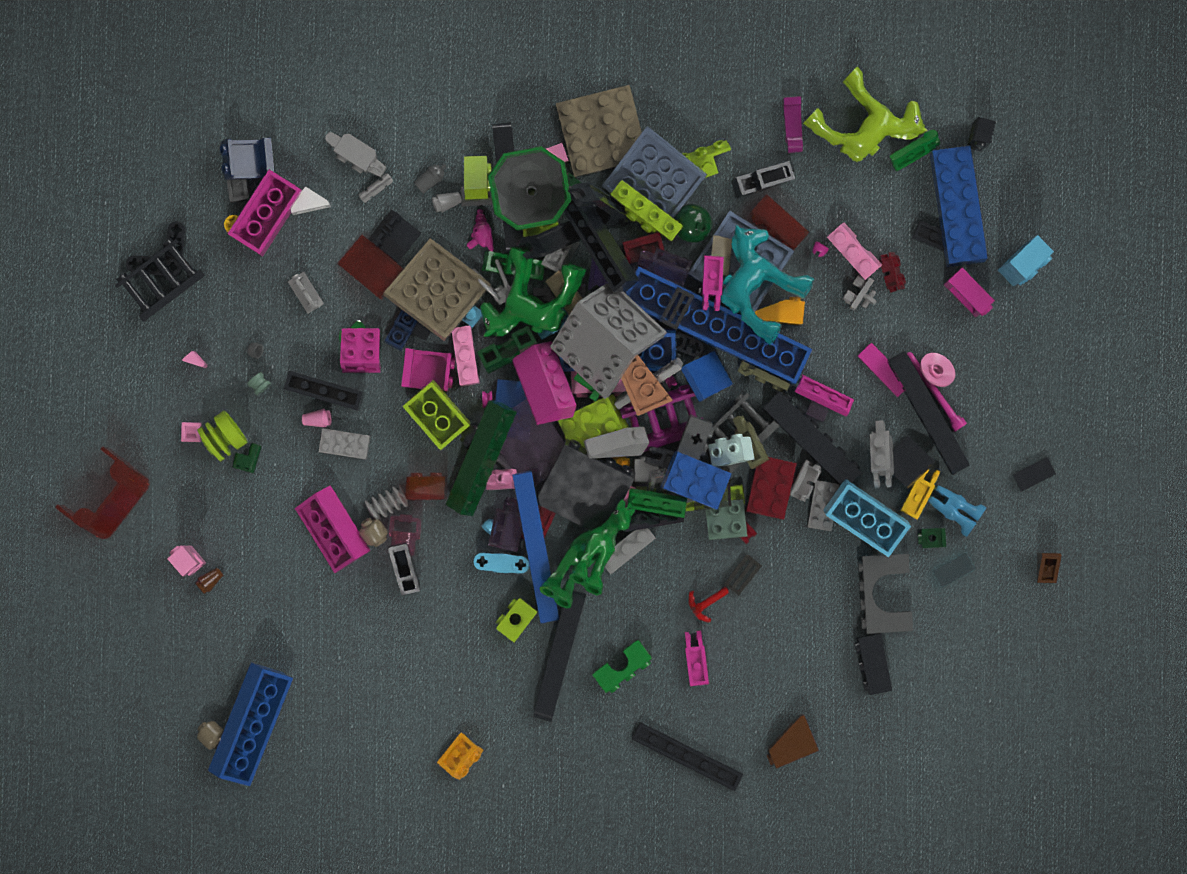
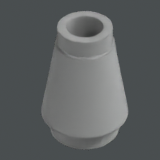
[432,192,461,213]

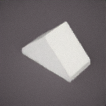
[291,187,331,215]

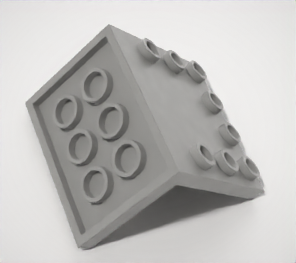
[550,283,667,399]

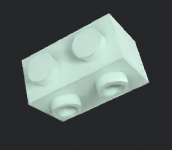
[708,434,755,467]

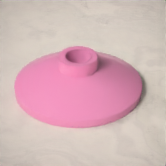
[920,353,955,387]

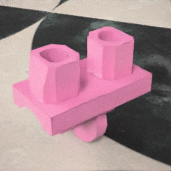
[486,469,517,490]

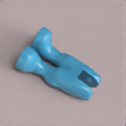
[928,485,987,537]

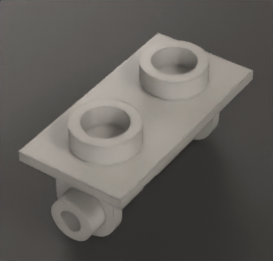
[288,272,324,314]
[790,460,821,502]

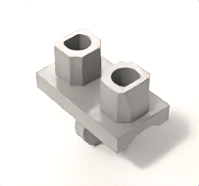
[842,275,877,311]

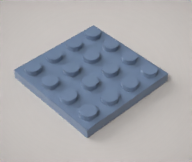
[602,126,707,234]
[688,211,794,312]

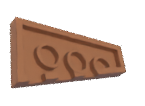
[621,355,673,416]

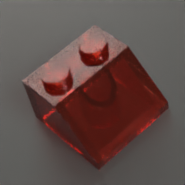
[405,473,446,500]

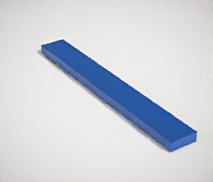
[512,471,559,623]

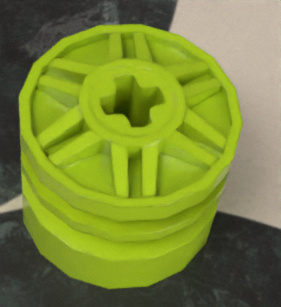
[197,410,248,462]

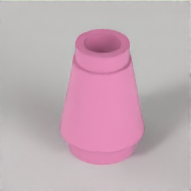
[302,409,332,428]

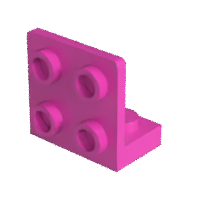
[340,328,381,373]

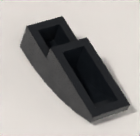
[731,161,795,199]
[388,542,420,595]

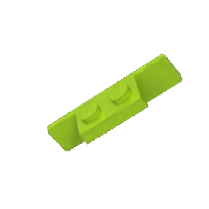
[682,140,731,178]
[611,180,683,241]

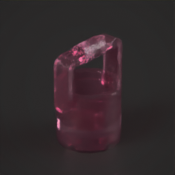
[389,514,421,556]

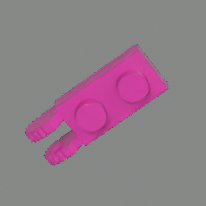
[702,256,724,311]
[685,630,709,686]

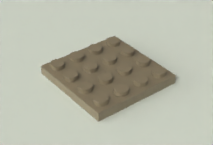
[556,85,642,178]
[383,238,491,341]

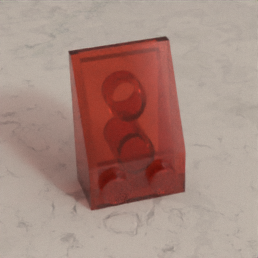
[337,235,403,300]

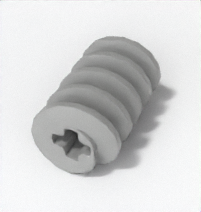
[365,484,408,520]

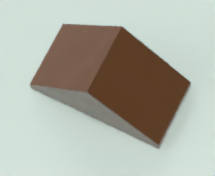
[1037,553,1062,583]

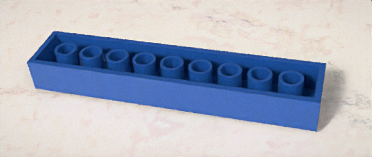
[625,266,812,384]

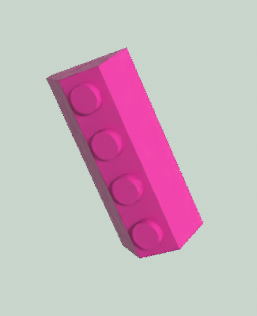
[228,169,302,257]
[513,341,577,425]
[295,485,371,573]

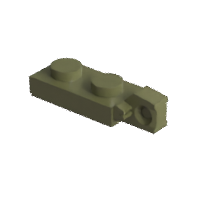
[738,361,790,392]
[732,416,769,469]

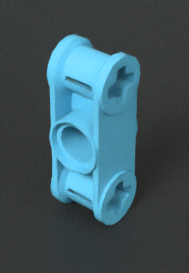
[474,553,529,573]

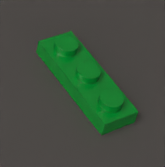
[628,488,688,518]

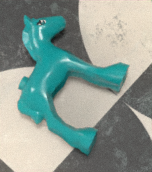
[720,225,814,345]

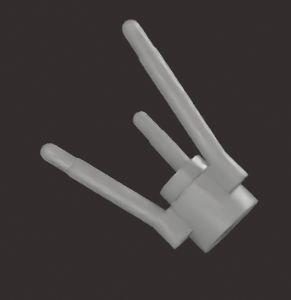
[473,259,511,305]

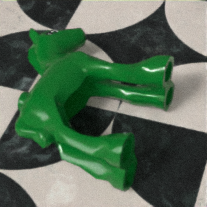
[480,246,587,337]
[539,500,635,608]

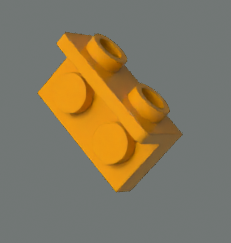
[437,733,483,780]

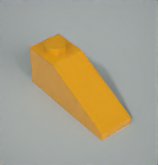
[755,297,805,326]

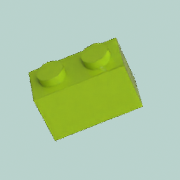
[464,156,492,199]

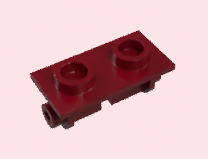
[879,252,906,293]

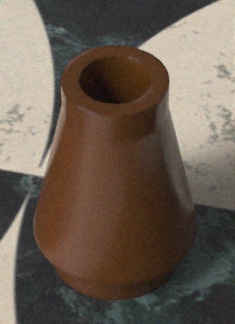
[195,567,224,594]

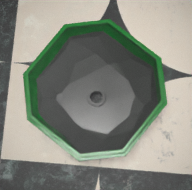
[488,146,571,230]

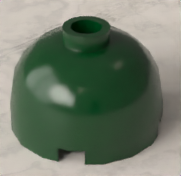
[674,204,713,243]

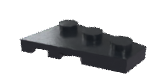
[624,508,684,532]

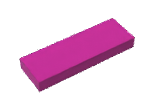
[857,343,904,397]
[795,375,854,417]

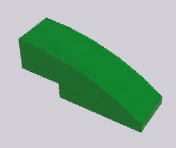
[482,251,545,281]

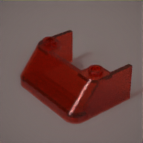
[55,446,150,539]

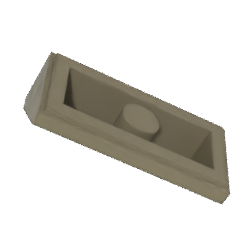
[711,235,732,277]

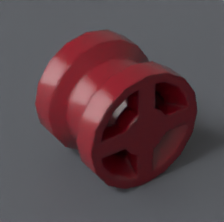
[739,522,757,545]

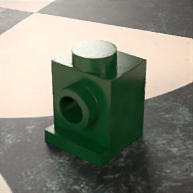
[917,528,946,548]

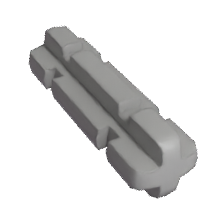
[359,173,393,203]

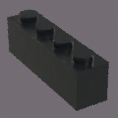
[283,371,365,411]

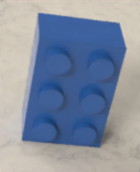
[660,451,732,510]

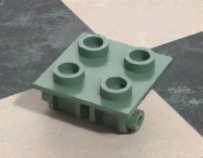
[705,499,747,540]

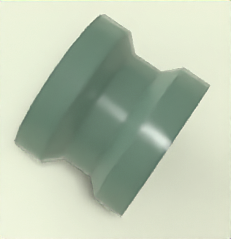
[247,372,271,396]

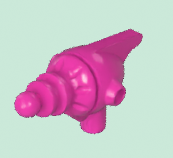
[467,209,494,251]

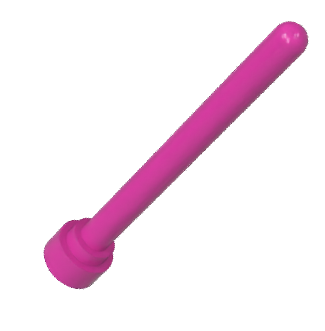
[907,352,967,432]

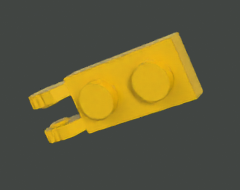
[900,469,940,520]

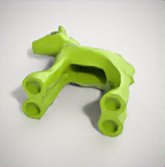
[803,66,927,162]

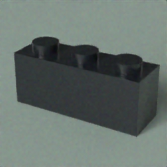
[854,633,893,695]

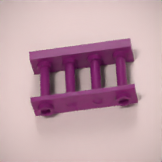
[620,385,703,452]

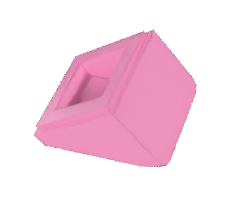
[182,351,207,368]

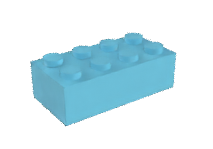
[998,235,1054,286]
[823,479,911,557]

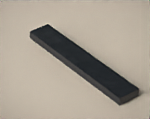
[632,722,743,791]

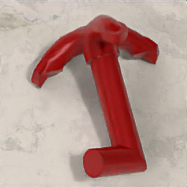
[688,587,729,622]

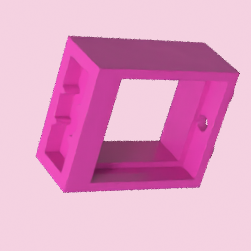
[943,268,995,317]

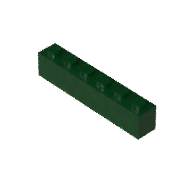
[445,400,517,516]

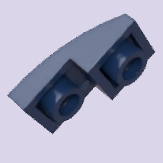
[385,310,418,351]

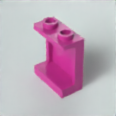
[402,348,456,392]

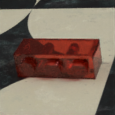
[750,194,810,250]

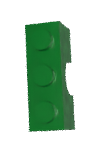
[592,639,652,693]

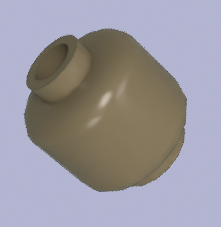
[359,518,388,547]
[197,721,224,750]

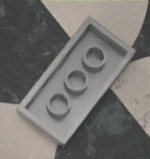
[319,428,371,460]
[807,480,839,531]

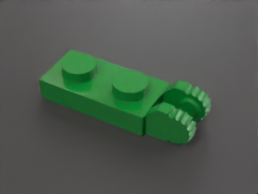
[889,129,940,171]

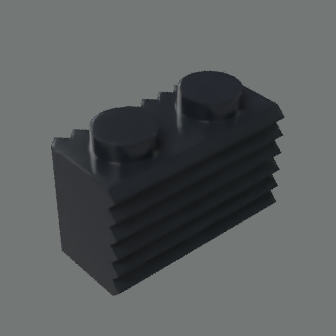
[967,117,996,151]

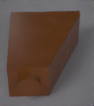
[766,713,819,769]

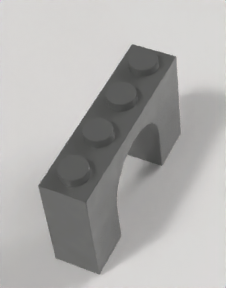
[857,554,913,634]

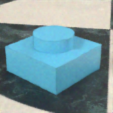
[462,305,482,329]

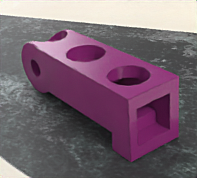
[782,96,803,153]

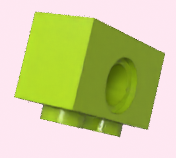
[496,598,538,642]

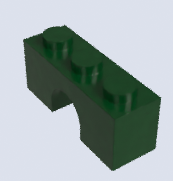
[477,326,537,374]

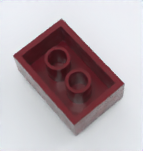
[745,457,797,520]

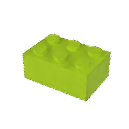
[403,380,471,450]
[558,394,630,447]

